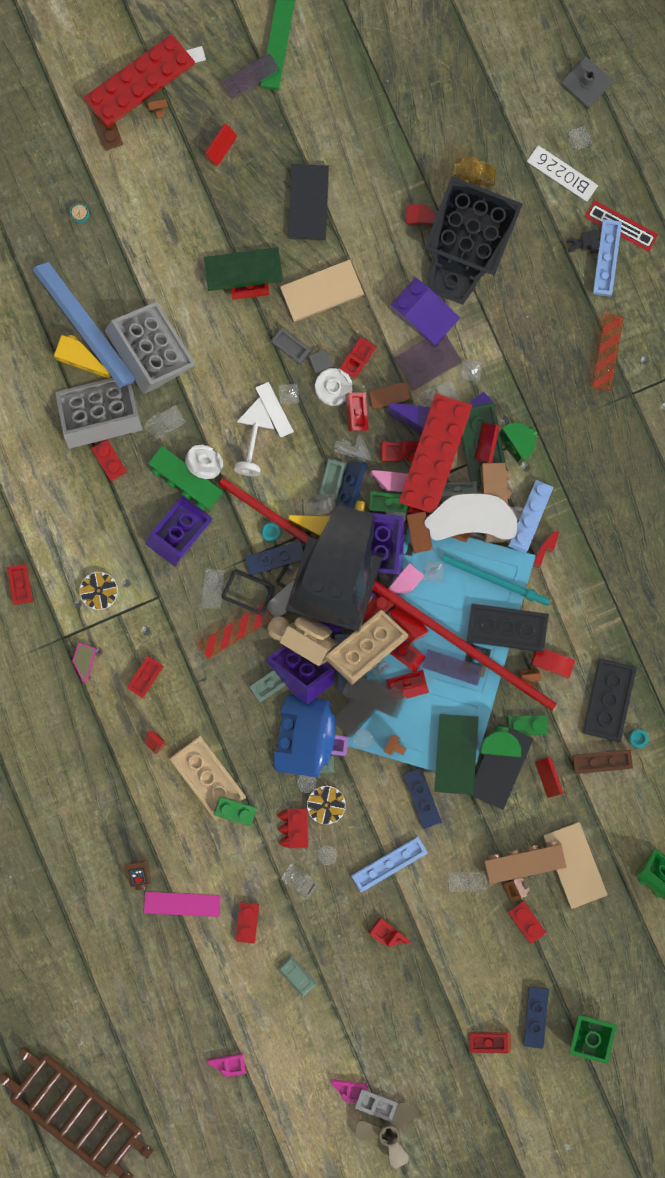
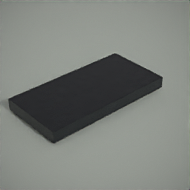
[288,164,329,240]
[466,604,549,653]
[582,658,637,742]
[470,723,534,810]

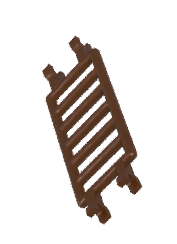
[0,1047,153,1178]

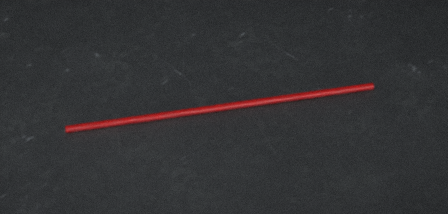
[219,477,557,711]

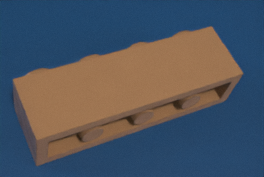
[480,463,511,543]
[485,841,567,884]

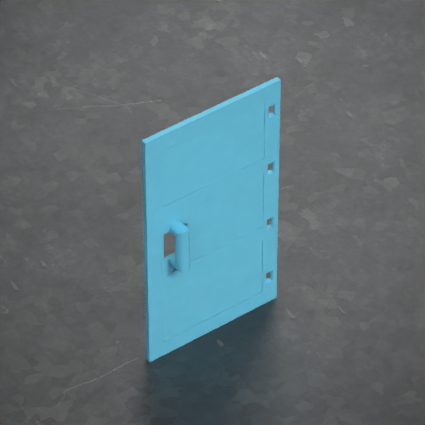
[347,527,536,772]

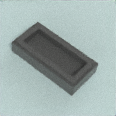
[270,327,312,365]

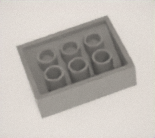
[104,302,196,394]
[55,377,143,449]

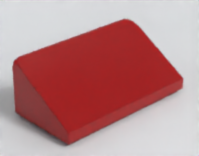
[205,123,237,166]
[475,423,500,463]
[386,670,429,702]
[535,757,564,798]

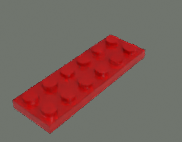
[84,34,195,128]
[399,392,472,513]

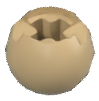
[267,616,290,641]

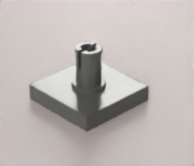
[561,56,614,110]

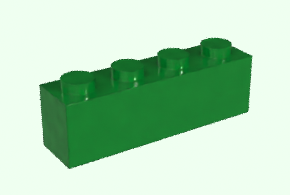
[148,446,224,512]

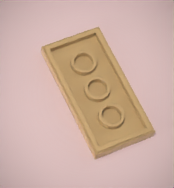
[280,260,364,322]
[325,610,408,685]
[169,736,246,821]
[543,822,607,909]

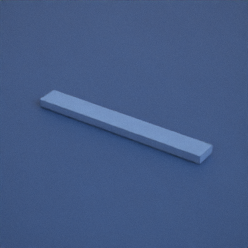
[33,262,136,387]

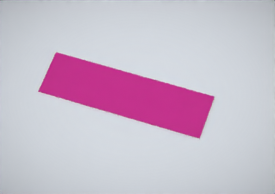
[144,892,221,917]

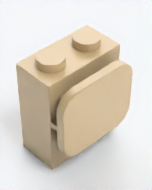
[280,616,339,666]

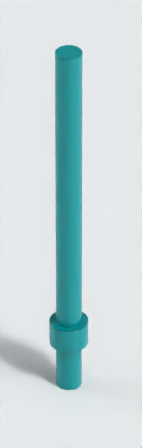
[441,554,551,606]

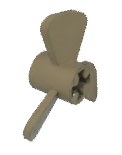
[355,1102,415,1169]

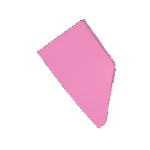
[370,470,408,493]
[389,563,424,594]

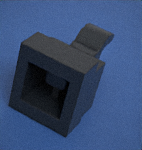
[566,230,599,254]

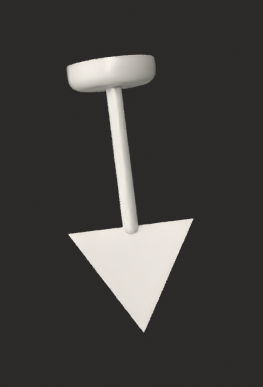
[234,397,274,476]

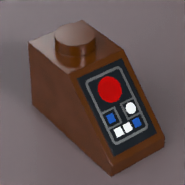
[125,860,151,890]

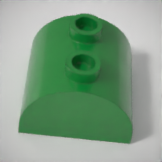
[500,423,538,466]
[480,726,521,757]
[635,849,665,900]
[569,1014,617,1064]

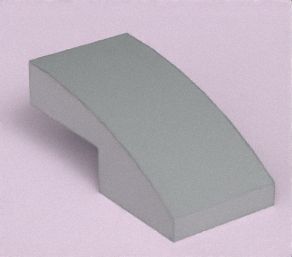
[266,580,294,617]
[355,1089,398,1122]

